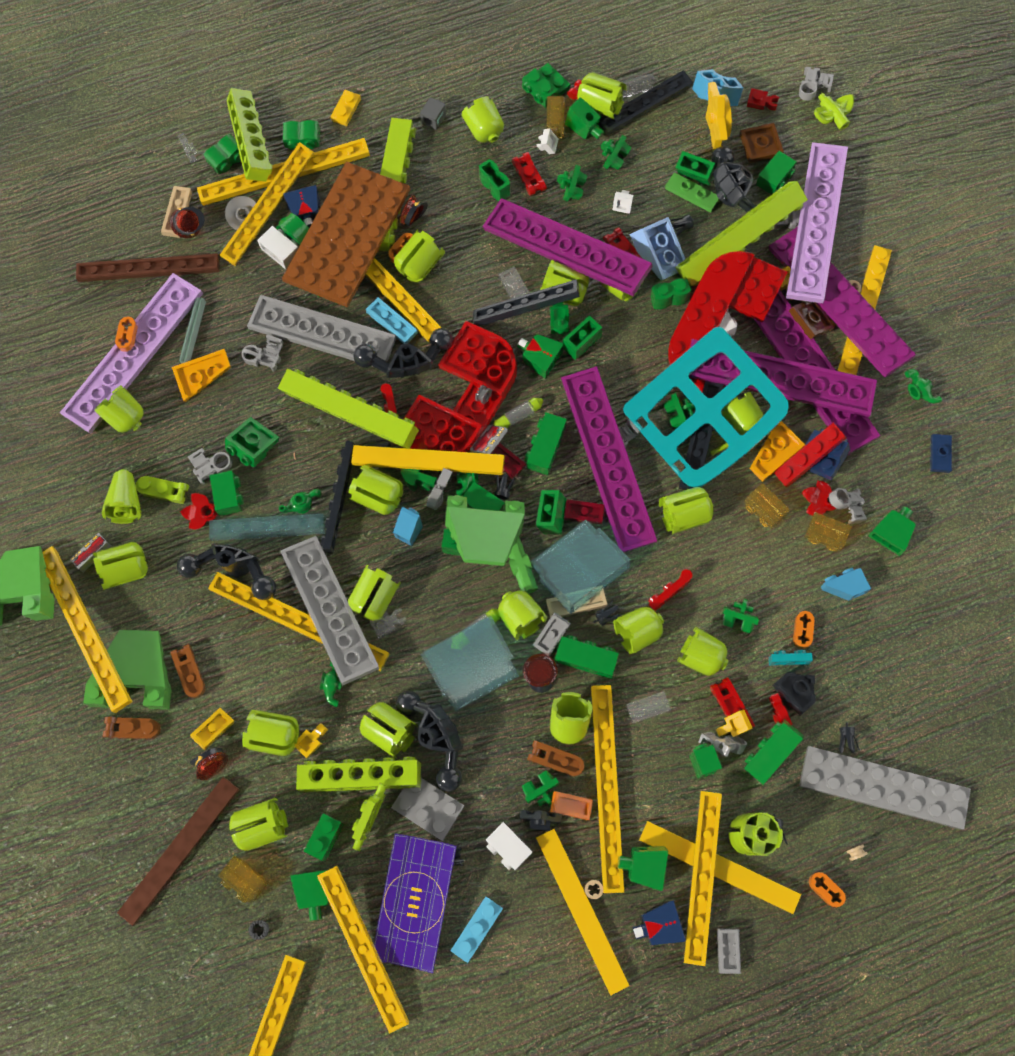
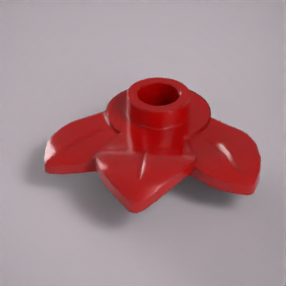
[802,480,839,516]
[180,493,218,530]

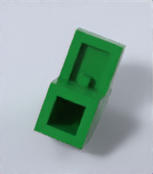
[276,213,309,246]
[401,468,437,492]

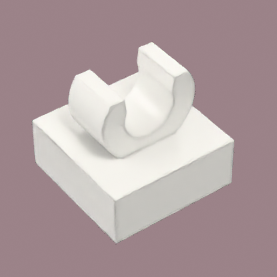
[537,128,558,154]
[613,190,633,214]

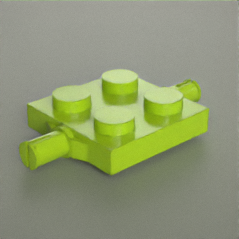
[352,783,387,851]

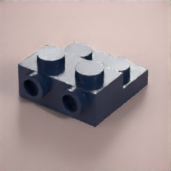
[805,429,850,480]

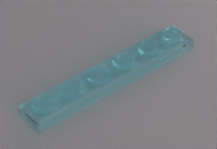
[209,514,324,541]

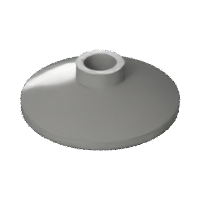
[225,196,256,230]

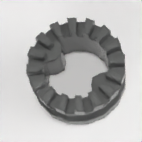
[475,385,492,404]
[249,920,269,940]

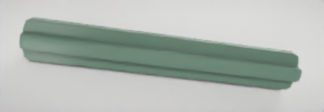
[179,297,206,364]

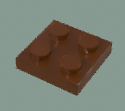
[739,123,784,163]
[789,301,836,339]

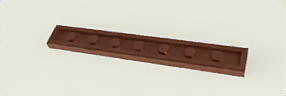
[76,253,219,282]
[117,777,240,926]

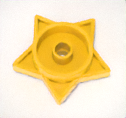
[706,82,732,152]

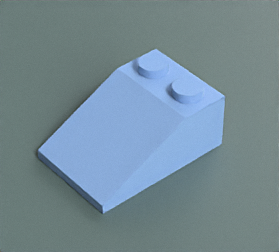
[630,217,685,280]

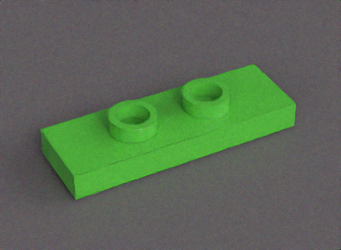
[665,172,720,213]

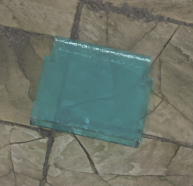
[531,520,630,614]
[420,615,519,711]

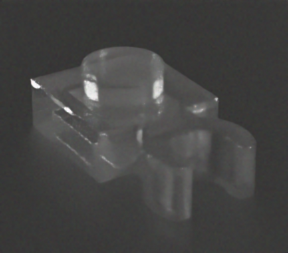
[177,133,197,163]
[370,608,407,639]

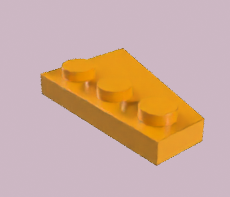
[172,349,231,402]
[750,421,805,482]

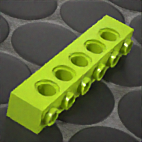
[226,88,272,182]
[296,757,421,793]

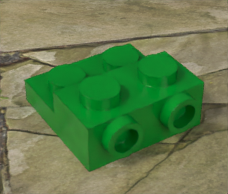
[522,63,571,108]
[225,417,279,468]

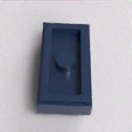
[930,434,952,473]

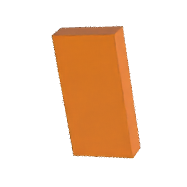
[550,791,593,820]

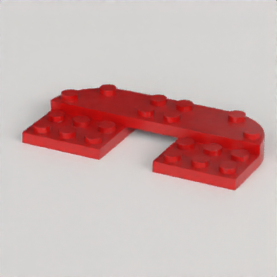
[668,251,788,392]
[391,321,517,453]

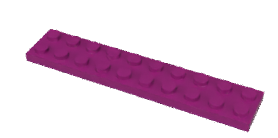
[482,198,653,296]
[769,227,916,378]
[754,290,880,455]
[689,339,877,417]
[561,366,657,554]

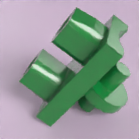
[600,135,632,170]
[557,165,587,201]
[550,302,569,334]
[663,393,696,430]
[722,598,759,633]
[522,770,559,807]

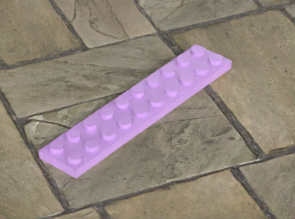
[786,142,848,303]
[60,273,203,434]

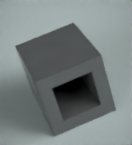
[420,97,446,130]

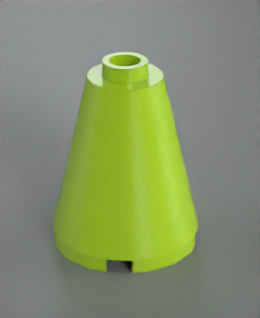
[101,469,141,524]

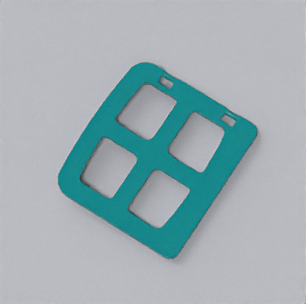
[623,327,789,488]

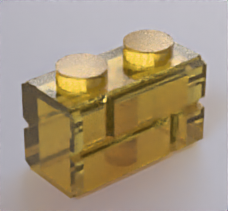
[547,96,565,138]
[744,483,790,529]
[804,512,852,551]
[218,856,269,903]

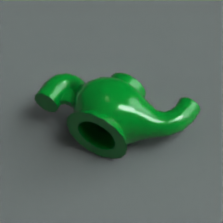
[904,369,942,404]
[456,472,479,496]
[279,489,322,514]
[320,661,342,707]

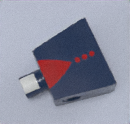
[283,185,320,228]
[632,900,686,945]

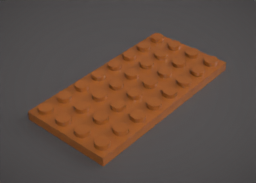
[282,162,411,308]

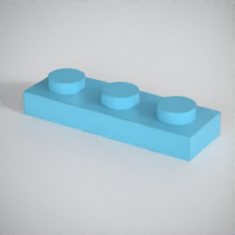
[366,297,418,344]
[451,897,503,963]

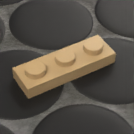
[161,186,192,238]
[546,586,608,618]

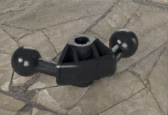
[712,146,757,213]
[353,328,453,379]
[177,543,276,600]
[396,691,463,791]

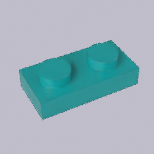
[768,650,813,666]

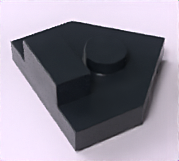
[772,672,816,716]
[520,810,562,831]

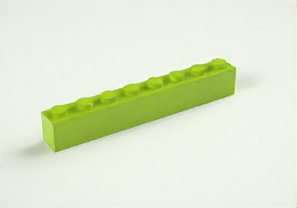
[379,118,416,252]
[675,181,808,286]
[278,369,419,449]

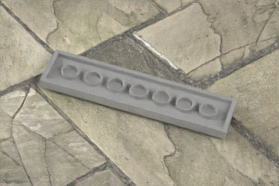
[247,295,396,361]
[281,536,379,686]
[799,746,971,830]

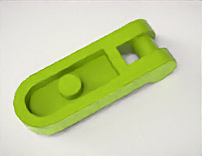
[136,476,189,504]

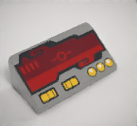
[470,425,508,454]
[70,533,111,573]

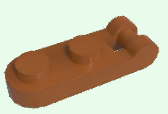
[170,644,205,698]
[102,717,161,739]
[527,741,584,777]

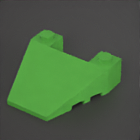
[445,495,525,566]
[0,546,55,626]
[83,630,172,710]

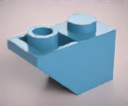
[393,507,423,546]
[821,568,871,601]

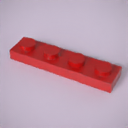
[774,422,847,487]

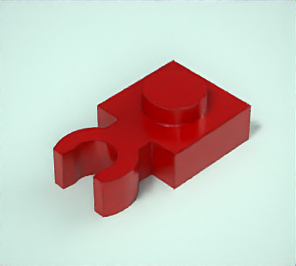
[746,88,779,111]
[769,693,793,725]

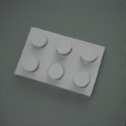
[391,778,465,841]

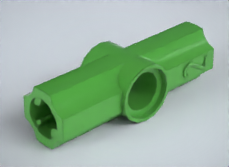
[509,536,538,594]

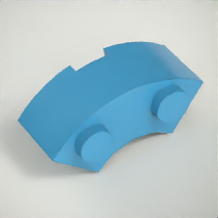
[692,69,743,106]

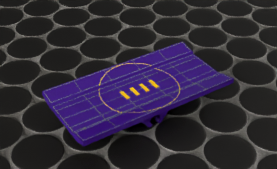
[374,833,457,973]

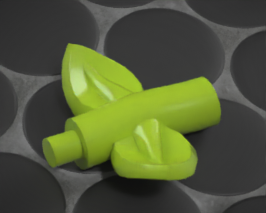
[814,93,854,131]

